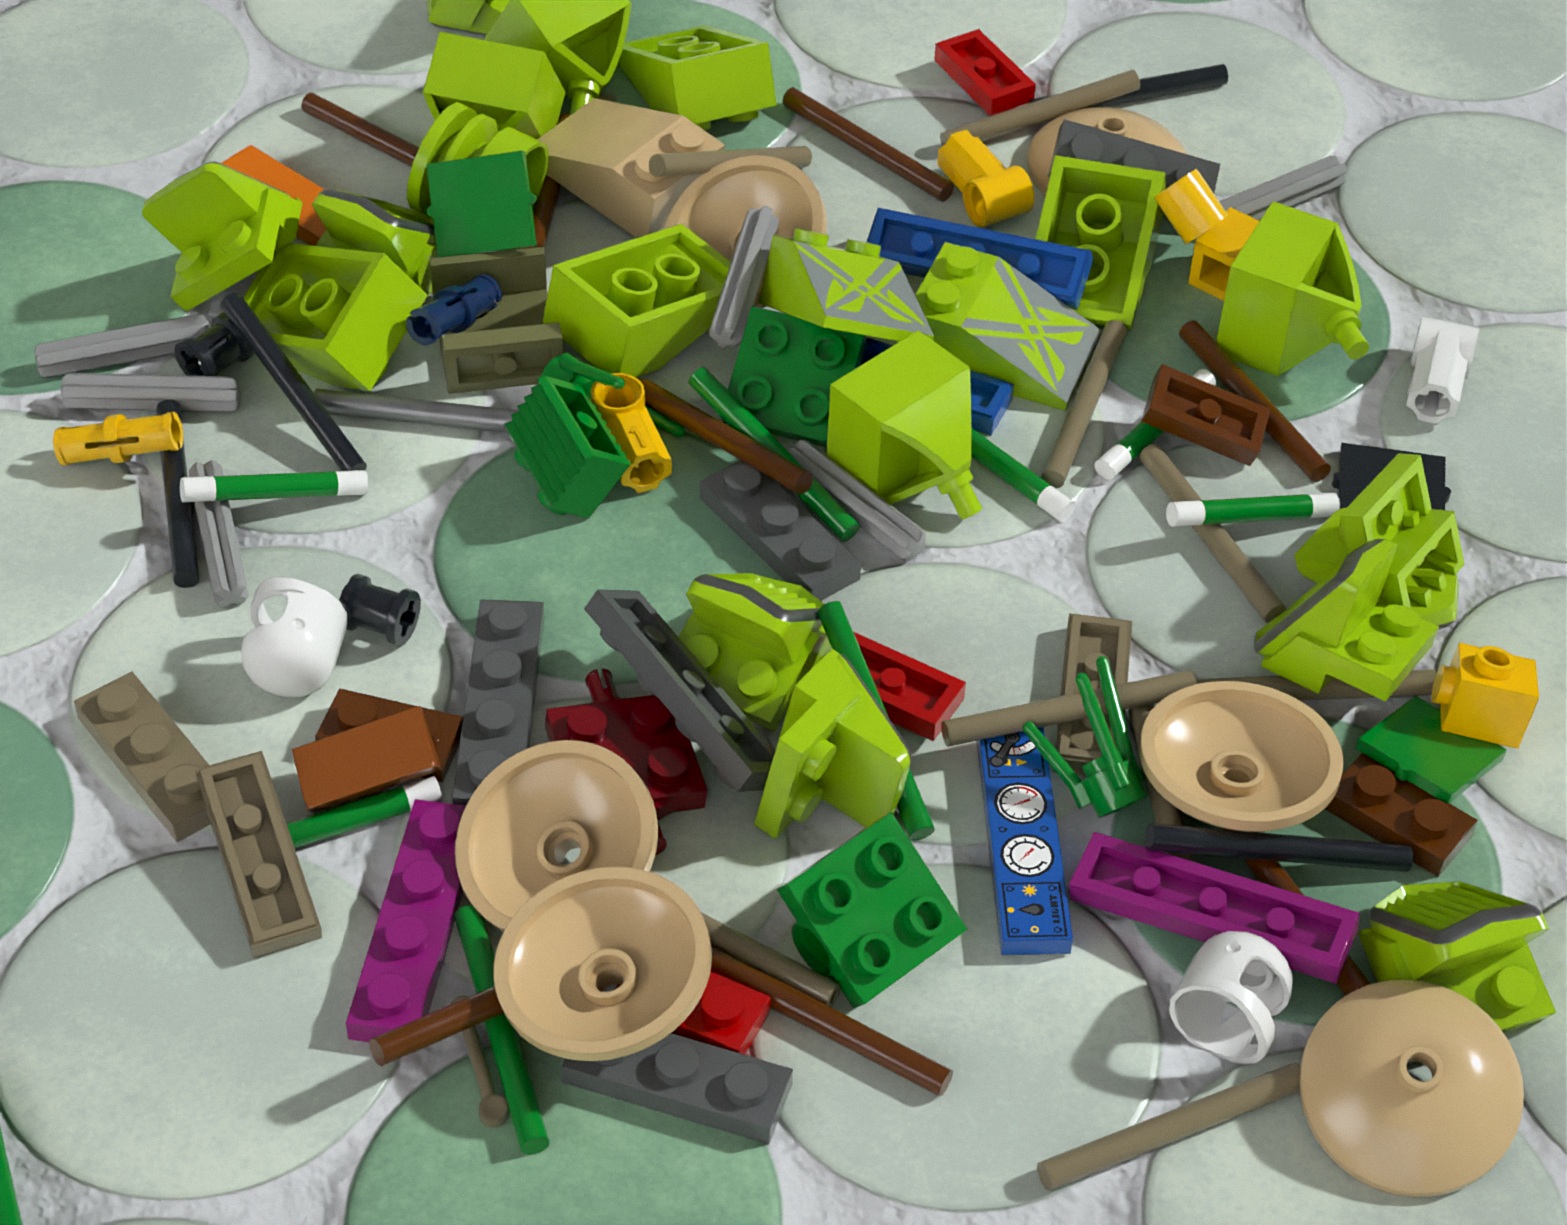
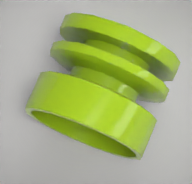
[407,102,549,215]

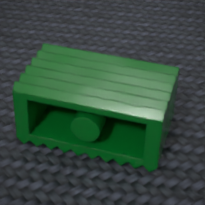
[504,376,632,519]

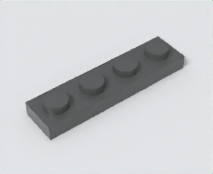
[584,589,775,792]
[452,599,544,806]

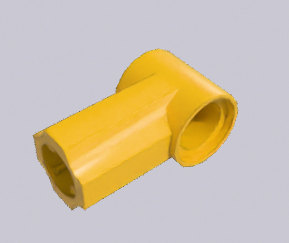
[937,130,1035,228]
[1154,168,1228,245]
[591,373,672,493]

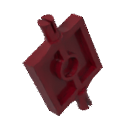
[545,668,708,855]

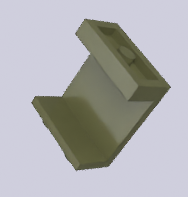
[429,247,563,394]

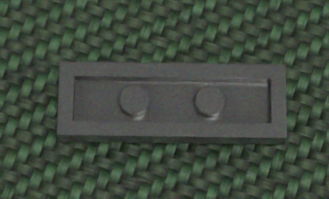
[1048,119,1221,193]
[700,460,861,601]
[562,1033,793,1144]

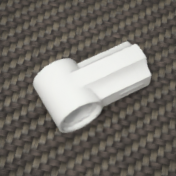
[1406,316,1480,424]

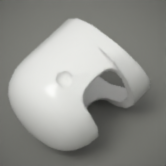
[241,577,347,698]
[1169,931,1293,1064]

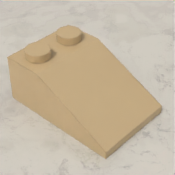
[537,98,725,238]

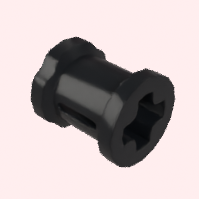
[174,312,254,376]
[339,573,421,646]

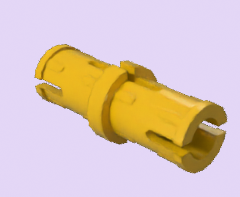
[53,412,183,466]

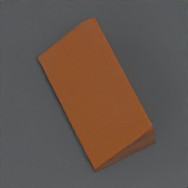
[292,706,442,813]

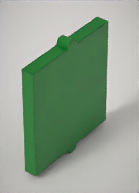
[427,150,537,258]
[1355,696,1507,805]

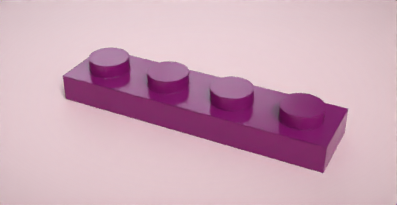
[346,799,466,1042]
[1069,832,1360,984]

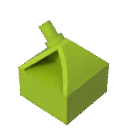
[484,0,631,115]
[423,31,566,139]
[1216,201,1369,376]
[827,330,982,520]

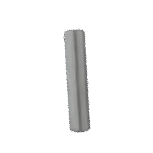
[1219,156,1347,220]
[709,206,779,349]
[34,314,209,378]
[61,373,240,412]
[787,440,927,561]
[188,460,248,608]

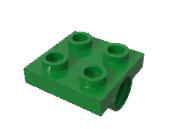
[720,306,867,447]
[776,812,968,1009]

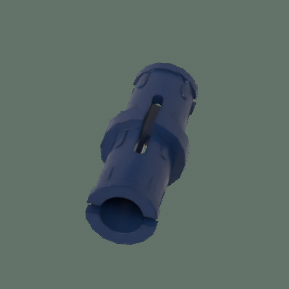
[406,274,502,346]

